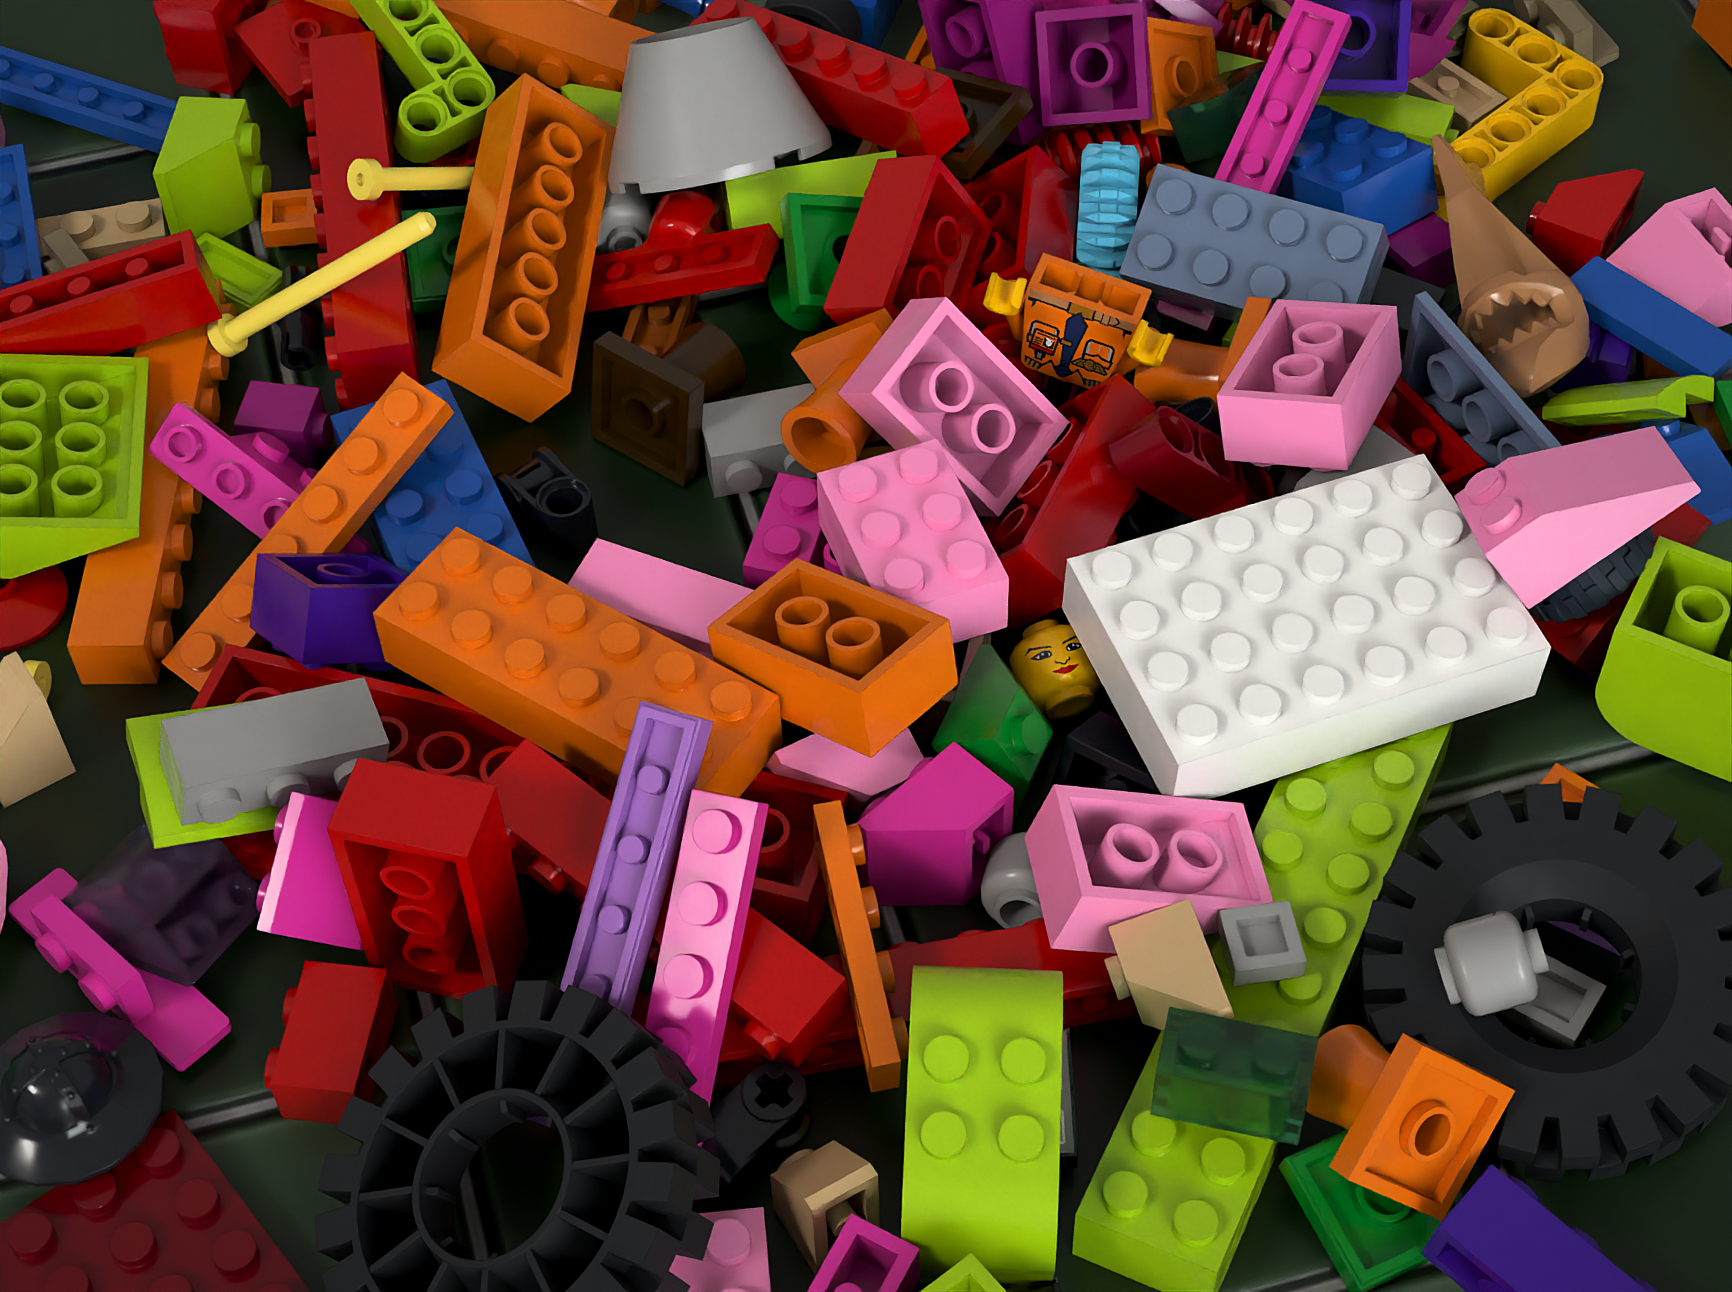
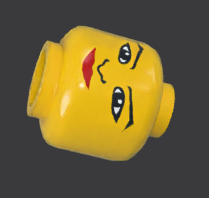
[1009,619,1102,719]

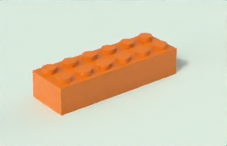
[431,73,616,423]
[373,526,783,827]

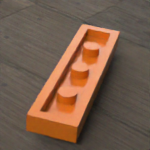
[813,800,909,1093]

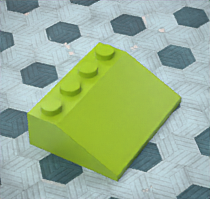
[0,354,150,579]

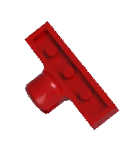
[585,189,780,313]

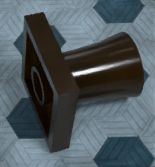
[877,66,1034,186]
[591,322,746,487]

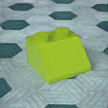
[153,96,271,239]

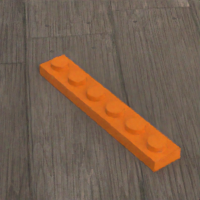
[161,372,455,692]

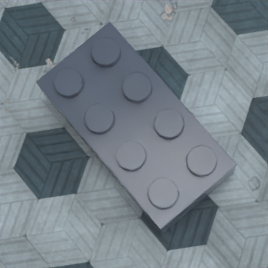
[1119,163,1390,323]

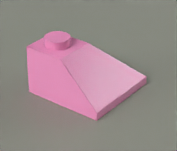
[762,727,925,813]

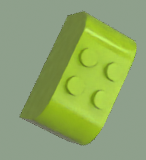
[1595,536,1732,782]
[901,965,1063,1287]

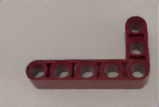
[1109,406,1277,521]

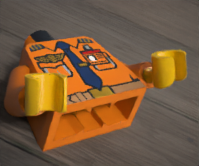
[983,252,1174,400]

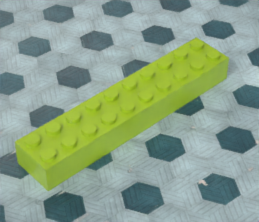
[1072,721,1454,1292]

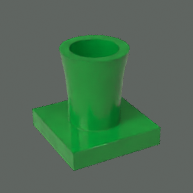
[768,192,864,332]

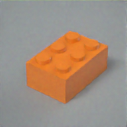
[707,558,959,758]

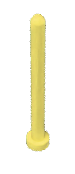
[347,159,474,200]
[207,212,436,357]

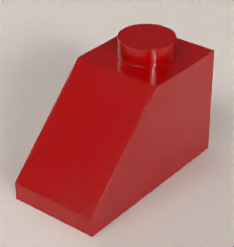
[1525,169,1645,276]

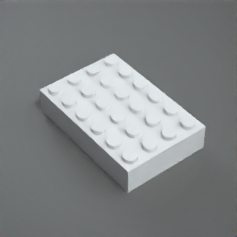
[1062,453,1551,800]

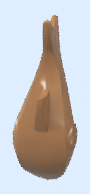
[1431,134,1590,400]

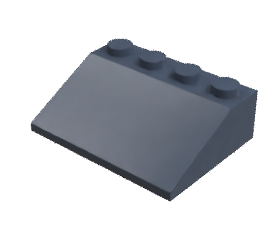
[1400,291,1562,468]

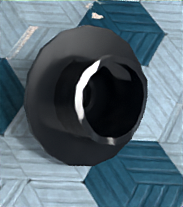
[0,1012,165,1187]

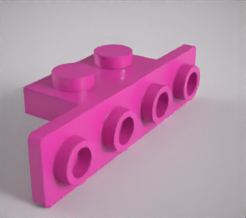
[149,402,371,553]
[8,868,232,1072]

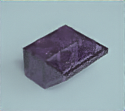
[61,820,260,987]

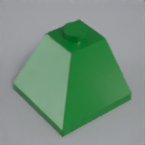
[931,644,1057,827]

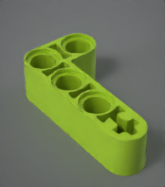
[349,0,495,163]

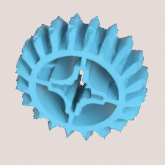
[1075,141,1140,280]

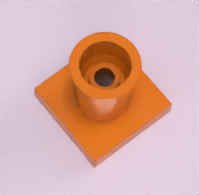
[1084,17,1226,141]
[1134,296,1273,407]
[781,308,894,474]
[1297,1024,1515,1221]

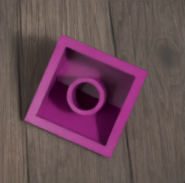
[1035,2,1153,127]

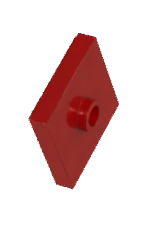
[232,0,384,109]

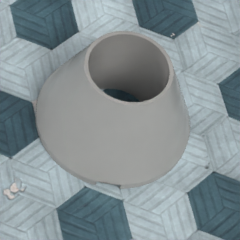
[607,16,832,195]

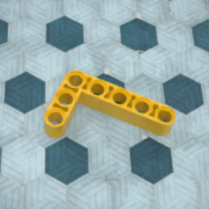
[1433,8,1604,223]

